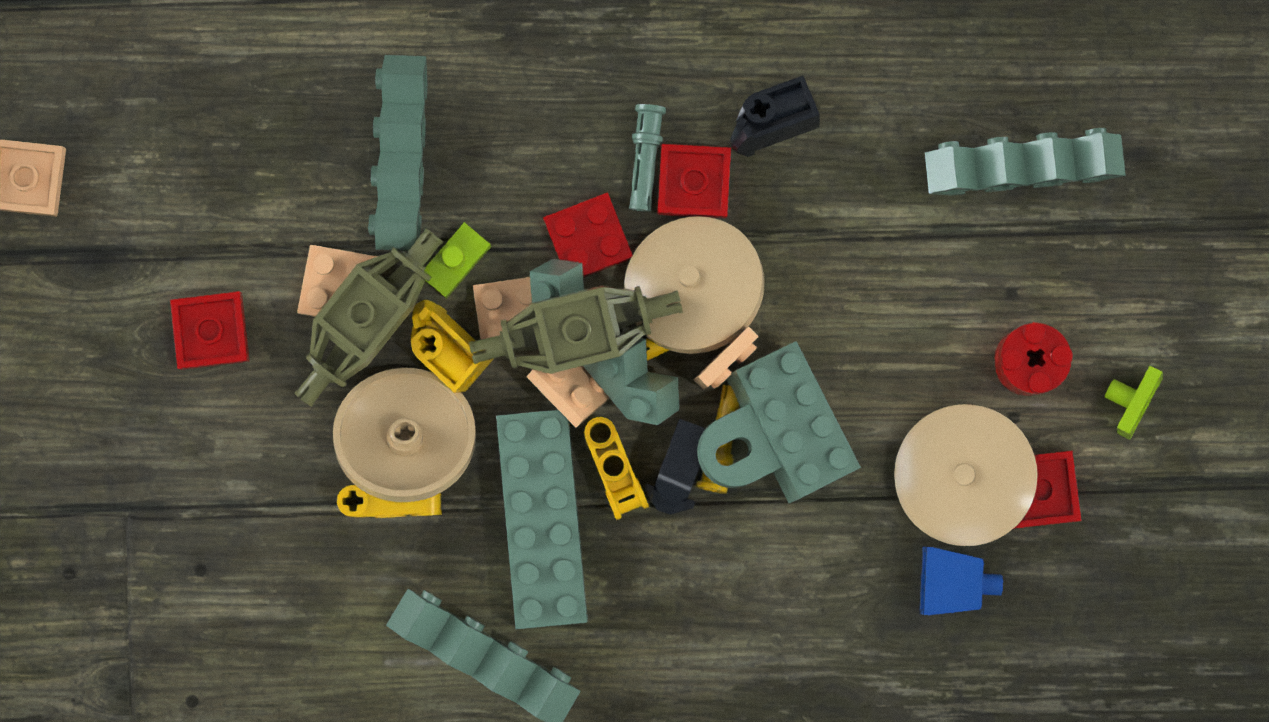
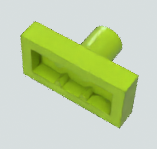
[425,222,492,299]
[1105,366,1163,440]

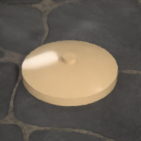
[624,216,764,354]
[333,368,476,502]
[894,404,1038,546]

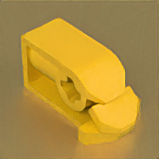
[411,300,493,393]

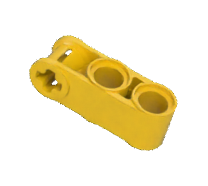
[584,417,649,520]
[337,485,442,518]

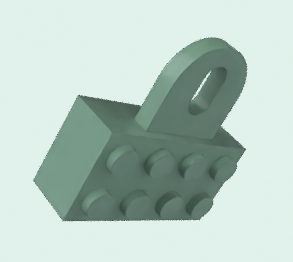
[697,341,861,503]

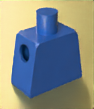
[920,547,1003,615]

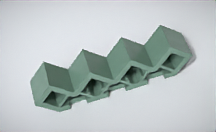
[368,55,428,251]
[925,128,1126,196]
[530,259,679,425]
[386,589,581,722]

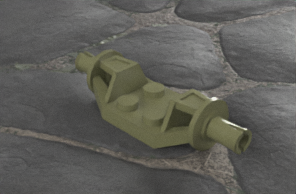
[294,228,443,407]
[469,285,683,374]

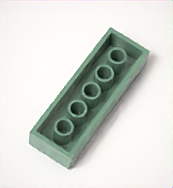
[496,410,588,629]

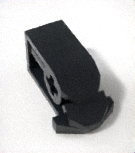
[730,76,820,157]
[644,419,706,515]

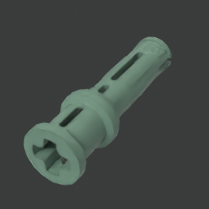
[629,104,666,212]

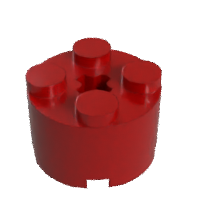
[995,322,1073,396]

